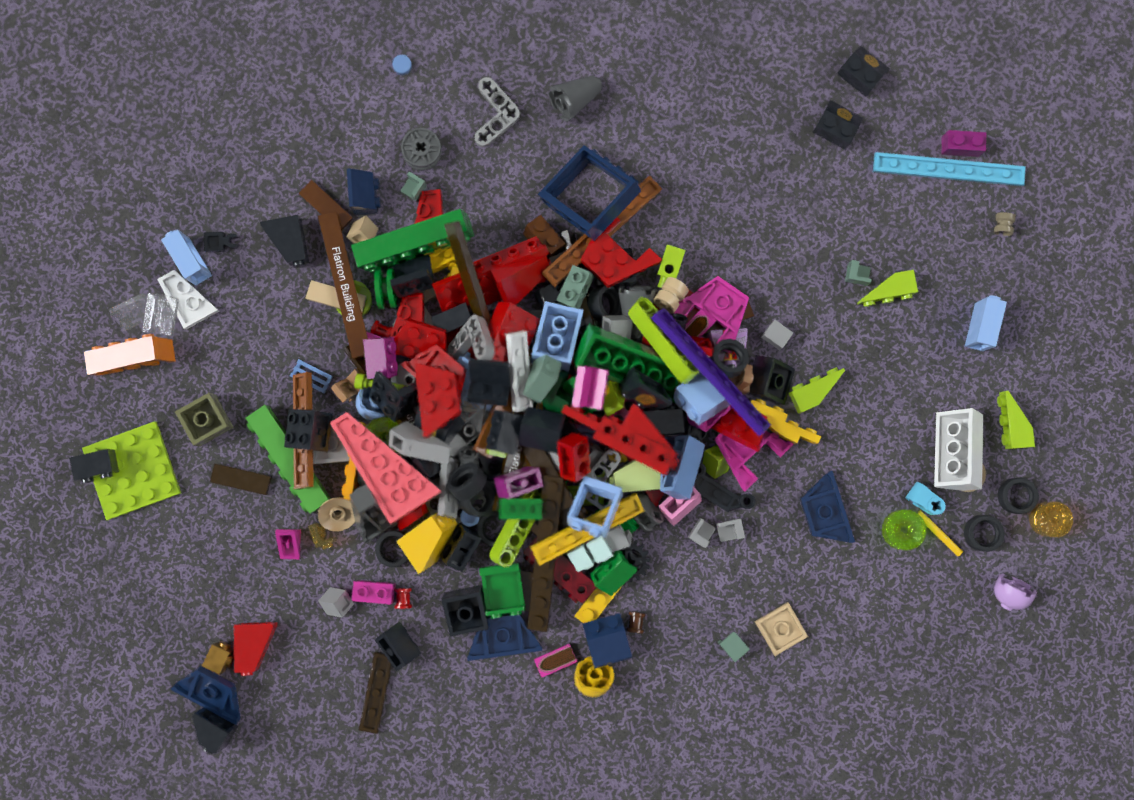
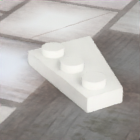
[157,270,219,329]

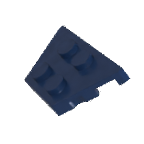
[800,471,855,543]
[467,615,542,661]
[171,666,241,725]

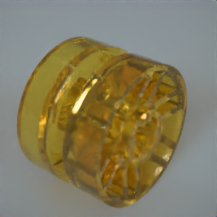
[1029,502,1073,537]

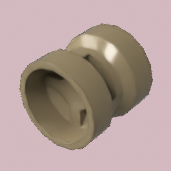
[994,212,1016,236]

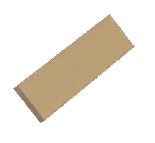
[306,280,367,312]

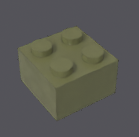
[175,393,234,447]

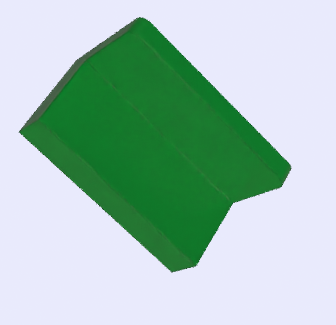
[590,550,637,596]

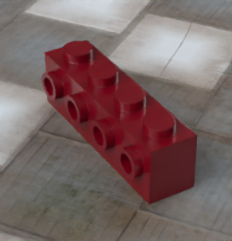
[523,537,596,604]

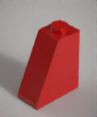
[234,622,277,676]

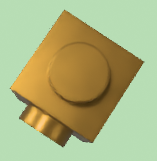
[202,641,234,674]

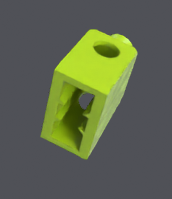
[657,245,686,288]

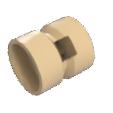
[653,277,688,314]

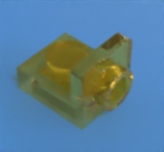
[308,523,337,550]

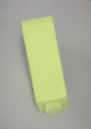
[608,459,661,492]

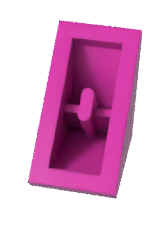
[275,529,301,560]

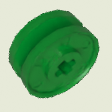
[374,268,398,310]

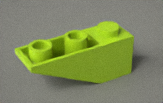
[857,270,918,307]
[789,367,845,414]
[997,391,1035,449]

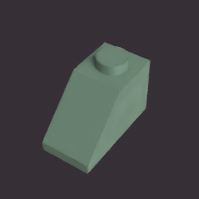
[523,354,562,403]

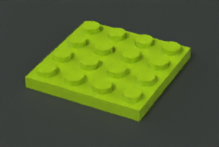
[82,421,181,520]

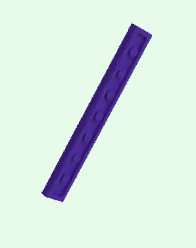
[651,308,771,436]

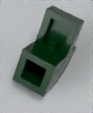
[542,370,574,415]

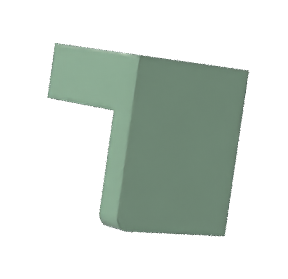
[401,172,427,202]
[845,260,872,286]
[718,632,750,662]

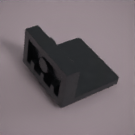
[390,255,435,298]
[467,359,511,406]
[369,371,418,422]
[284,409,333,452]

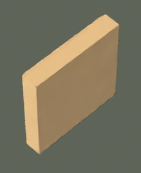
[754,602,808,656]

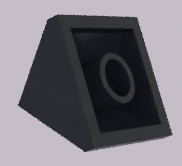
[519,407,567,454]

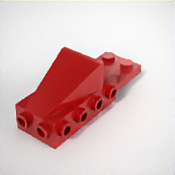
[432,236,552,312]
[562,404,680,476]

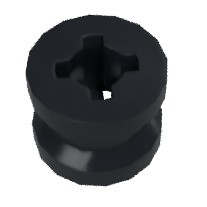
[687,425,707,441]

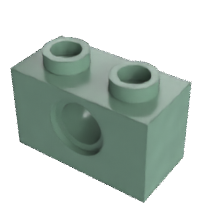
[557,265,594,309]

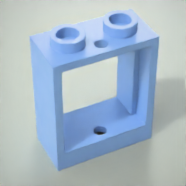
[161,230,212,285]
[567,476,623,538]

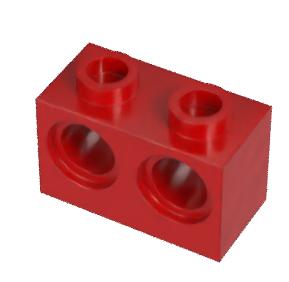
[557,432,591,482]

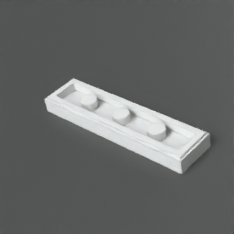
[506,331,533,413]

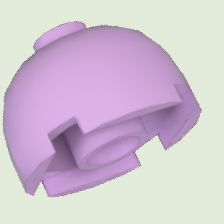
[994,574,1037,611]

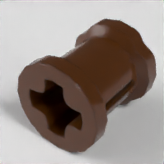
[626,611,646,634]

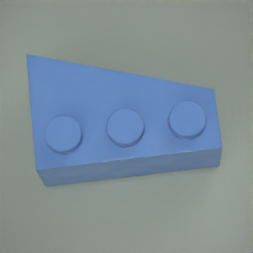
[660,435,705,499]

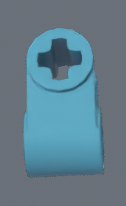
[905,482,945,515]

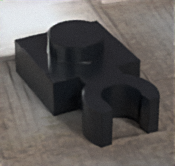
[204,232,238,253]

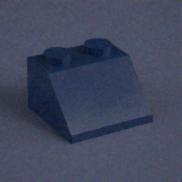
[347,168,381,215]
[582,613,633,668]

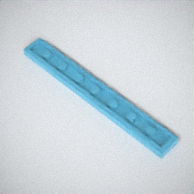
[873,152,1026,186]

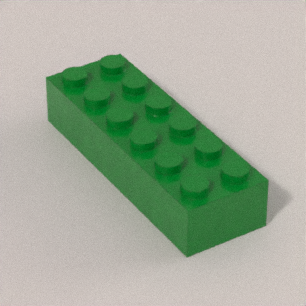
[351,209,475,273]
[572,324,682,403]

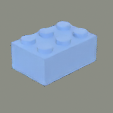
[531,301,583,372]

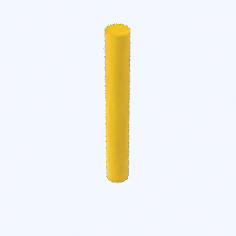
[915,510,963,557]

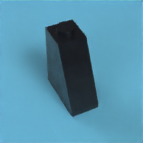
[260,215,309,268]

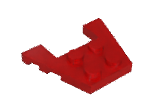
[580,218,662,288]
[394,318,447,359]

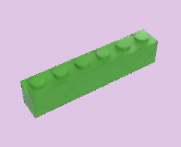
[246,405,331,514]

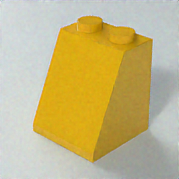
[396,513,458,574]

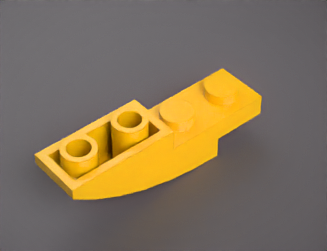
[750,398,821,444]

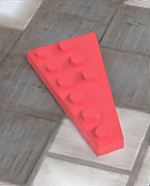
[330,412,442,524]

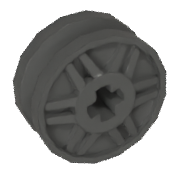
[401,128,442,171]

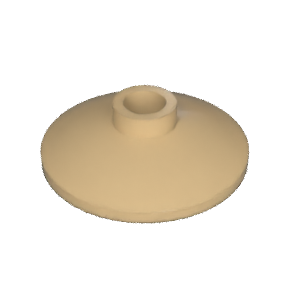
[318,497,355,531]

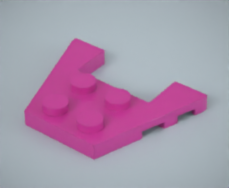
[675,276,749,355]
[715,431,794,492]

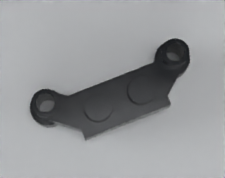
[695,462,756,512]

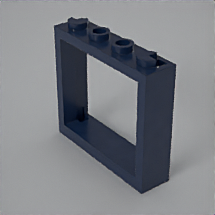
[538,145,641,241]

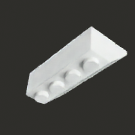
[934,408,983,491]

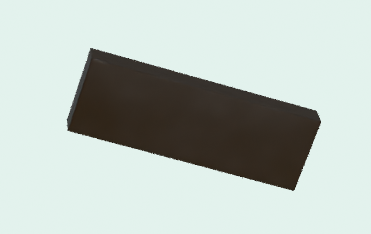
[210,463,272,495]

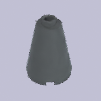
[549,75,602,121]
[618,285,657,338]

